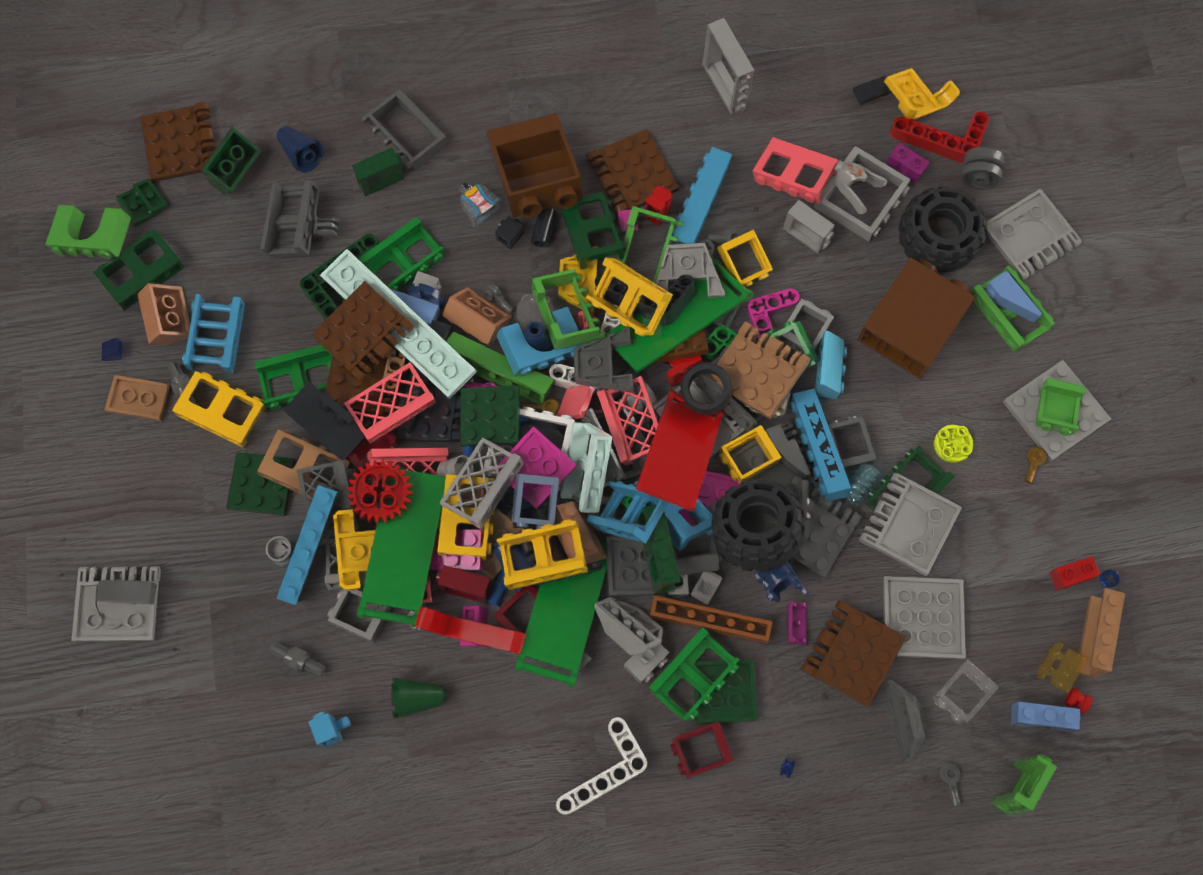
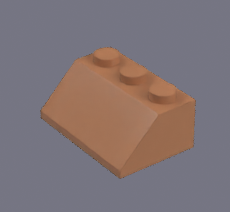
[138,283,191,345]
[442,287,513,345]
[554,501,607,564]

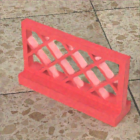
[344,363,436,444]
[597,376,658,466]
[367,448,448,498]

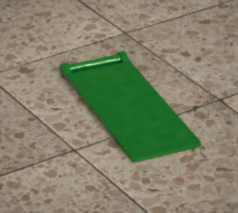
[604,259,754,373]
[357,469,446,628]
[515,542,607,688]

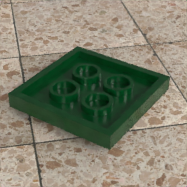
[460,385,520,447]
[226,452,295,516]
[694,659,757,724]

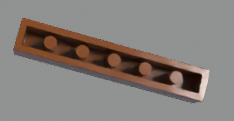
[650,595,772,645]

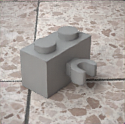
[624,644,669,684]

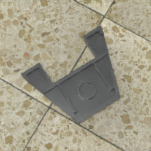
[574,327,634,393]

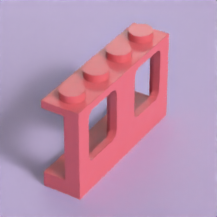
[753,137,838,204]

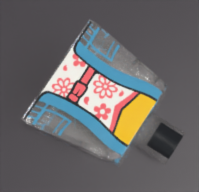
[459,182,502,228]

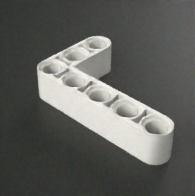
[550,305,621,395]
[556,717,647,815]

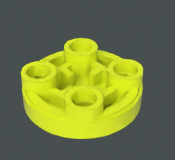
[934,425,973,463]

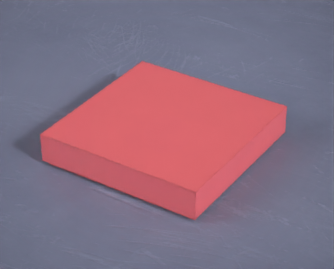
[557,385,595,420]

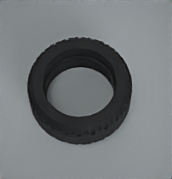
[680,362,732,415]

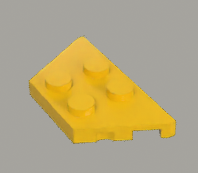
[558,246,598,315]

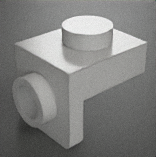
[691,571,722,605]

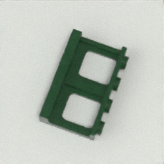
[561,192,626,270]
[93,229,185,311]
[866,446,955,521]
[638,505,681,595]

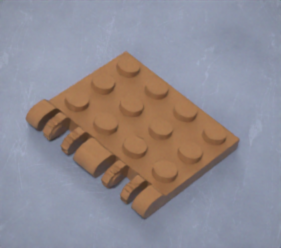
[709,322,811,419]

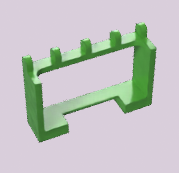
[614,206,683,283]
[531,269,605,350]

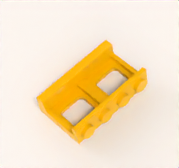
[586,258,673,337]
[172,371,266,448]
[438,474,495,560]
[497,519,588,590]

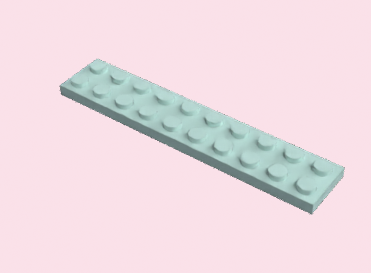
[320,249,477,399]

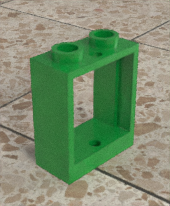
[765,320,819,368]

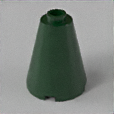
[391,677,447,719]

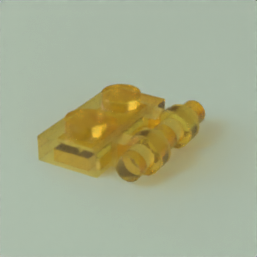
[1037,641,1088,694]

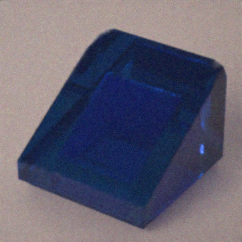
[102,338,122,361]

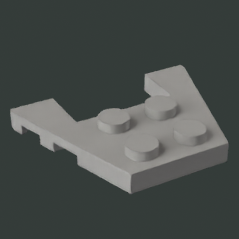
[655,243,725,298]

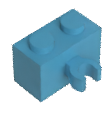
[308,712,351,748]

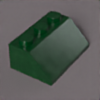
[201,127,262,195]

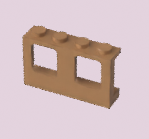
[257,429,350,499]
[1075,588,1125,678]

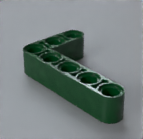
[300,234,379,320]

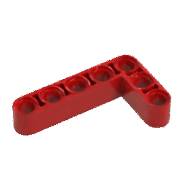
[890,111,989,164]
[414,607,526,654]

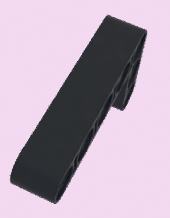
[595,274,696,325]

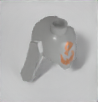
[834,160,887,214]

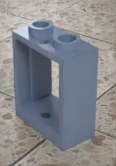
[512,474,559,529]

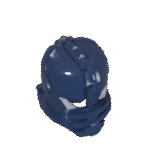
[754,561,809,602]

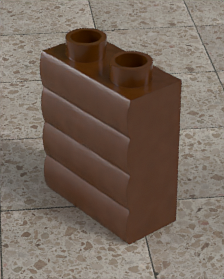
[487,113,583,219]

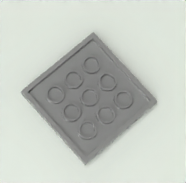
[1003,360,1111,462]
[883,576,966,660]

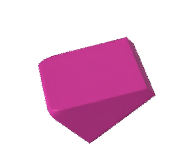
[618,209,638,233]

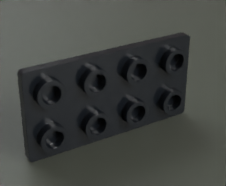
[283,382,365,460]

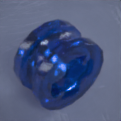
[1100,569,1120,588]
[779,757,795,779]

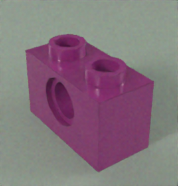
[886,142,930,185]

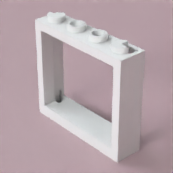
[484,407,576,491]

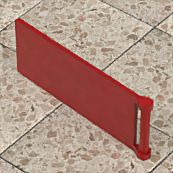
[636,389,724,511]

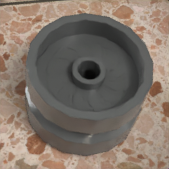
[961,147,1005,190]

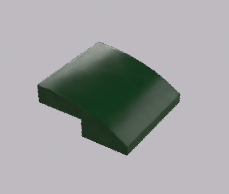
[116,178,168,227]

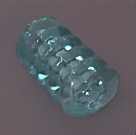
[845,464,882,506]

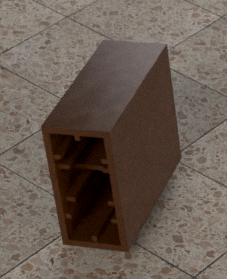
[857,257,975,380]

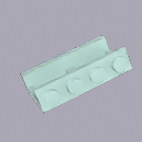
[560,423,612,512]

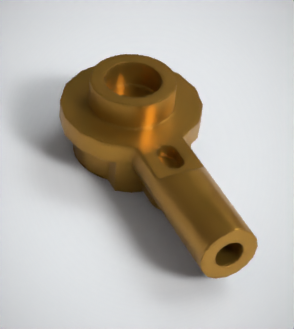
[522,399,560,416]
[1024,447,1047,484]

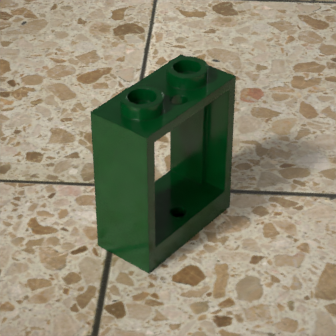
[352,147,405,197]

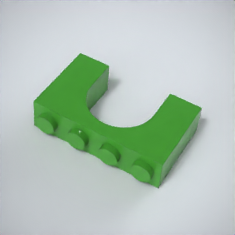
[45,205,131,259]

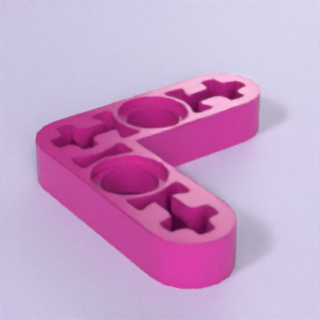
[747,289,800,348]

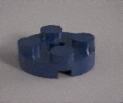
[408,283,445,309]

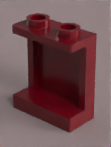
[347,418,398,474]

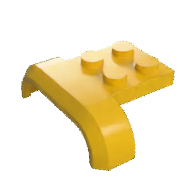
[884,68,960,119]
[333,509,376,591]

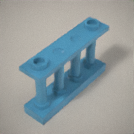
[182,294,245,374]

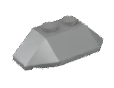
[595,597,663,655]

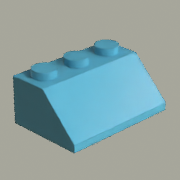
[815,331,847,399]

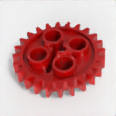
[347,459,413,524]

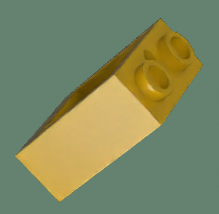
[717,229,773,288]
[719,425,782,485]

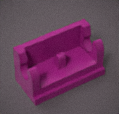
[786,601,807,646]

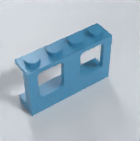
[586,481,669,544]
[632,481,713,551]

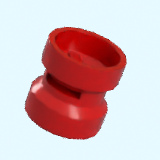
[1064,687,1093,715]

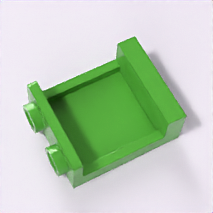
[1035,378,1086,436]

